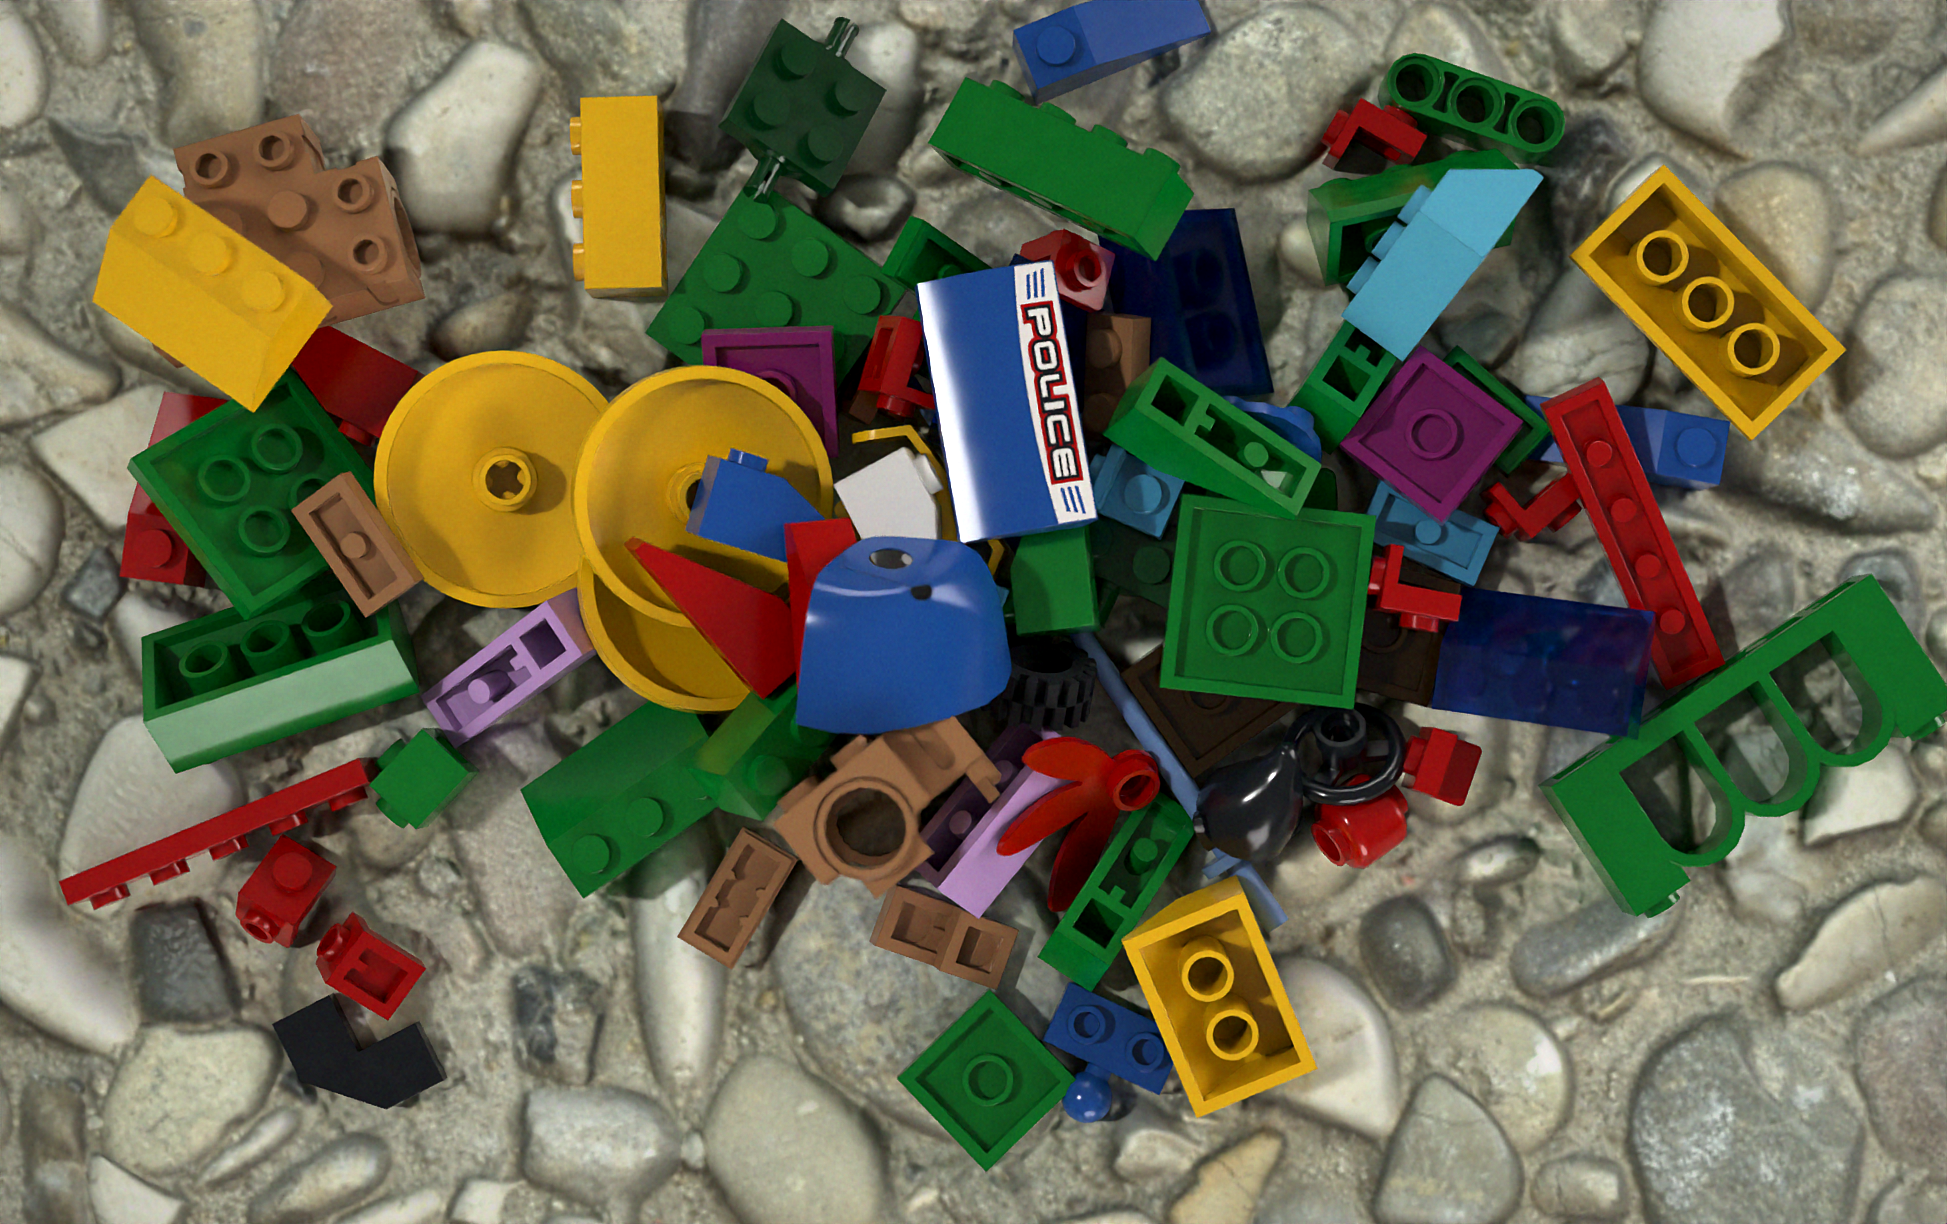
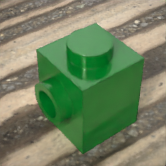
[369,728,480,829]

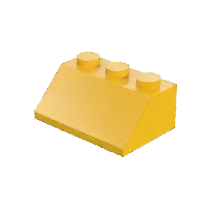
[92,174,333,413]
[1121,875,1318,1118]

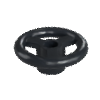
[1281,702,1407,806]

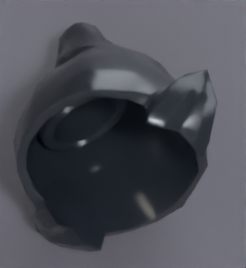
[1192,741,1306,864]

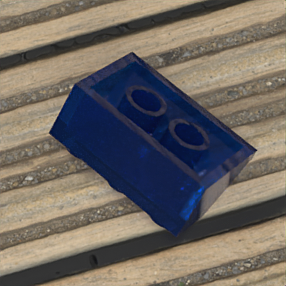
[1098,208,1274,400]
[1432,587,1656,741]

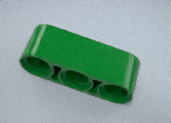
[1378,53,1566,165]

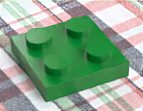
[897,988,1076,1172]

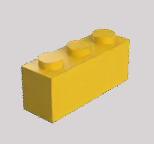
[570,95,668,298]

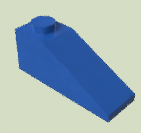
[1012,0,1211,105]
[1523,395,1730,491]
[685,448,825,563]

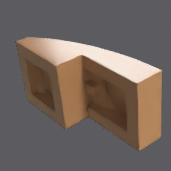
[869,883,1019,990]

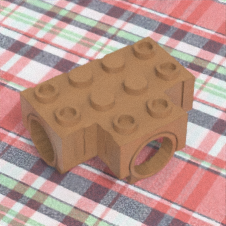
[152,114,425,368]
[772,715,1002,899]

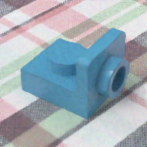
[1089,444,1187,540]

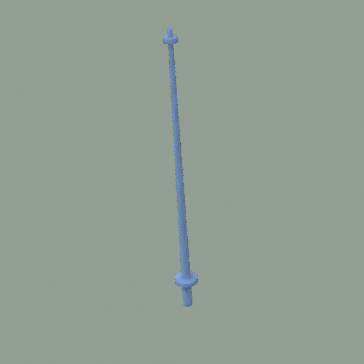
[907,376,1289,933]

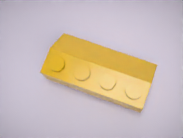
[1568,165,1847,441]

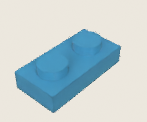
[1363,479,1499,587]

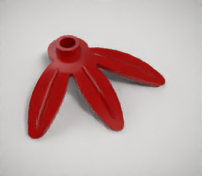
[996,736,1160,912]

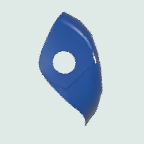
[795,536,1012,734]

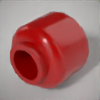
[1311,774,1408,869]

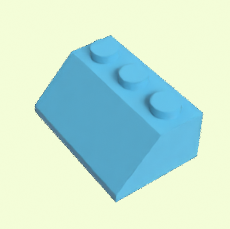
[1341,169,1544,362]

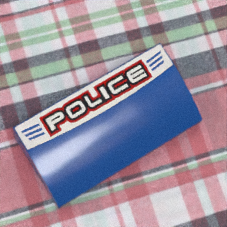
[915,260,1098,544]

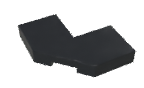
[272,993,448,1110]

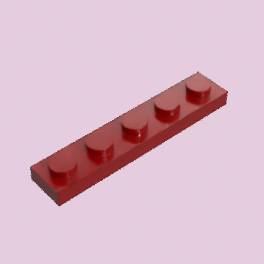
[1539,377,1726,690]
[59,757,379,910]

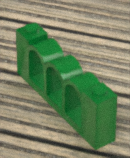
[1538,573,1947,918]

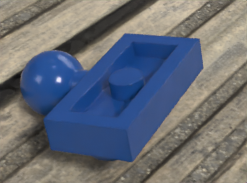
[1041,982,1174,1123]

